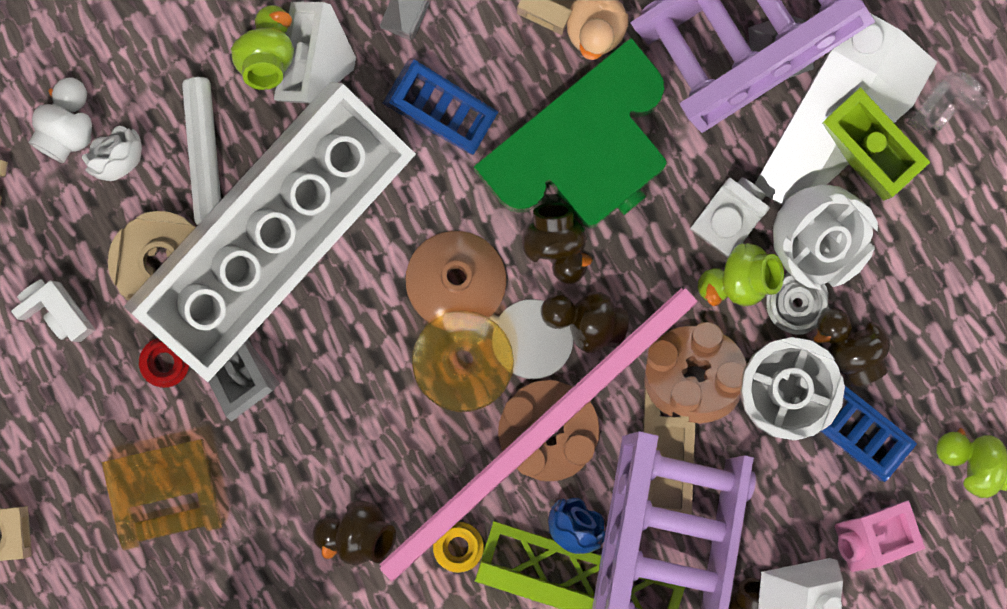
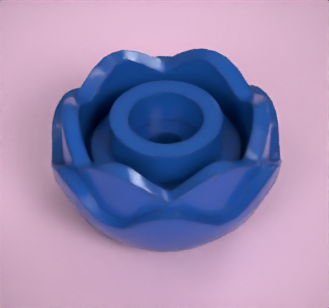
[548,498,606,554]

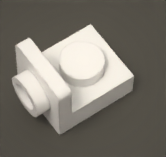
[690,177,770,258]
[11,279,96,342]

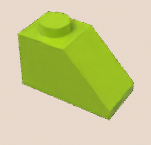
[822,87,930,201]

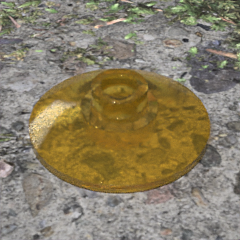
[412,310,514,412]

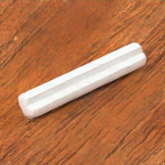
[182,77,221,225]

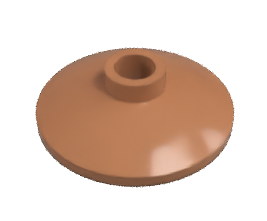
[406,231,506,331]

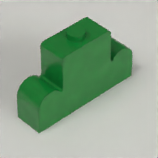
[474,38,666,229]

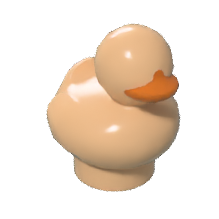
[567,0,629,60]

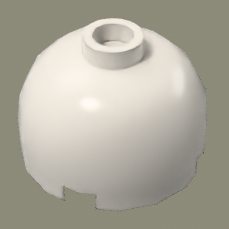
[773,185,878,289]
[740,337,845,440]

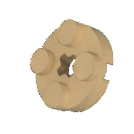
[108,211,196,301]

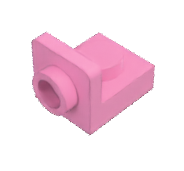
[835,500,926,572]

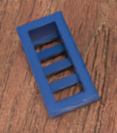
[382,59,498,155]
[820,386,917,482]

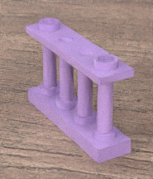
[630,0,875,133]
[592,431,756,609]

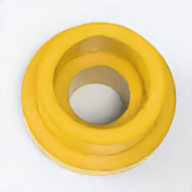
[433,522,484,573]

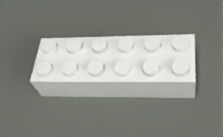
[123,82,416,382]

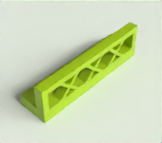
[475,521,685,609]

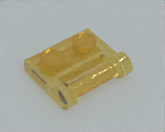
[101,439,223,551]

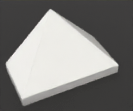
[274,2,356,104]

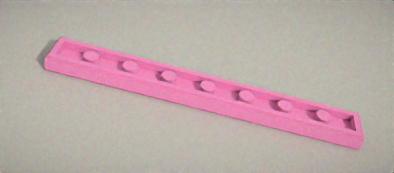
[379,288,698,582]

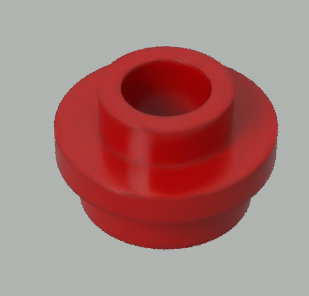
[139,338,190,388]

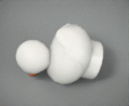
[29,78,92,163]

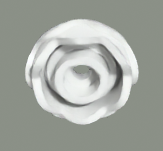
[82,126,142,181]
[767,273,829,335]

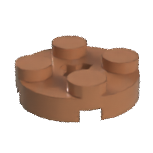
[644,322,747,424]
[498,380,599,481]

